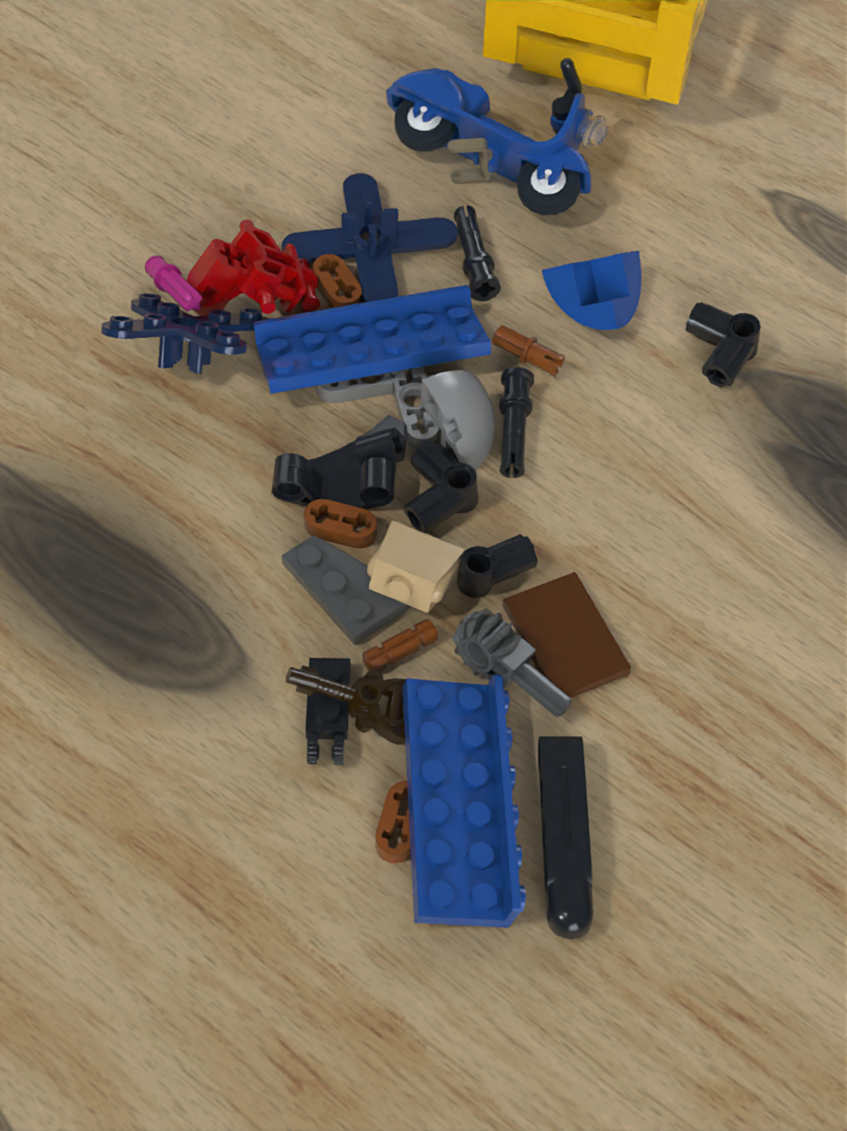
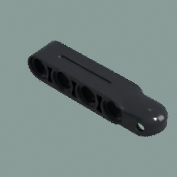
[538,736,593,939]

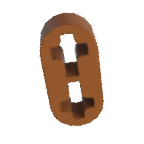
[313,254,362,308]
[304,499,377,549]
[375,781,411,863]

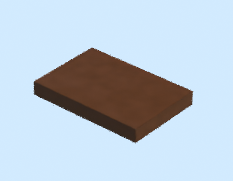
[503,572,631,698]

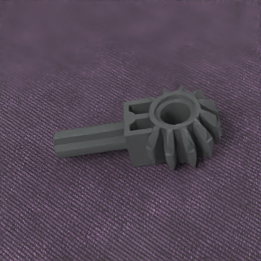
[452,608,572,717]

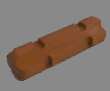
[362,619,438,671]

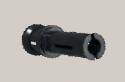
[453,206,501,301]
[499,367,534,478]

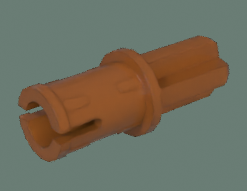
[492,325,565,377]

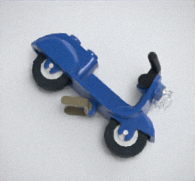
[386,58,608,215]

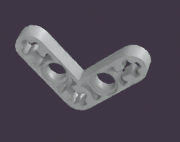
[317,366,439,449]

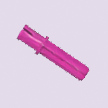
[145,255,203,312]

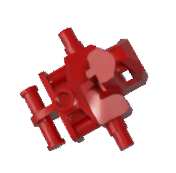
[186,219,320,316]

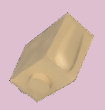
[367,520,465,613]

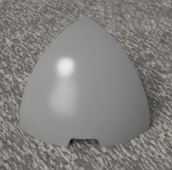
[421,370,495,470]

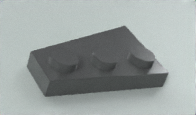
[282,535,411,645]

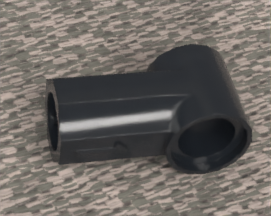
[457,534,538,598]

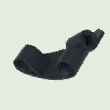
[271,415,407,509]

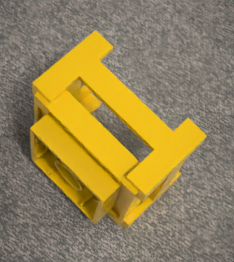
[483,0,709,105]

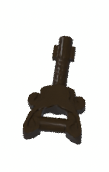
[285,665,406,745]

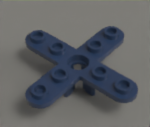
[281,173,458,303]
[101,293,268,374]

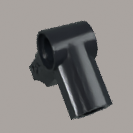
[686,302,761,388]
[404,440,479,534]

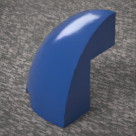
[542,250,641,330]

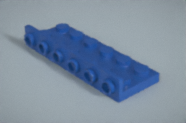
[253,285,491,394]
[403,674,526,928]

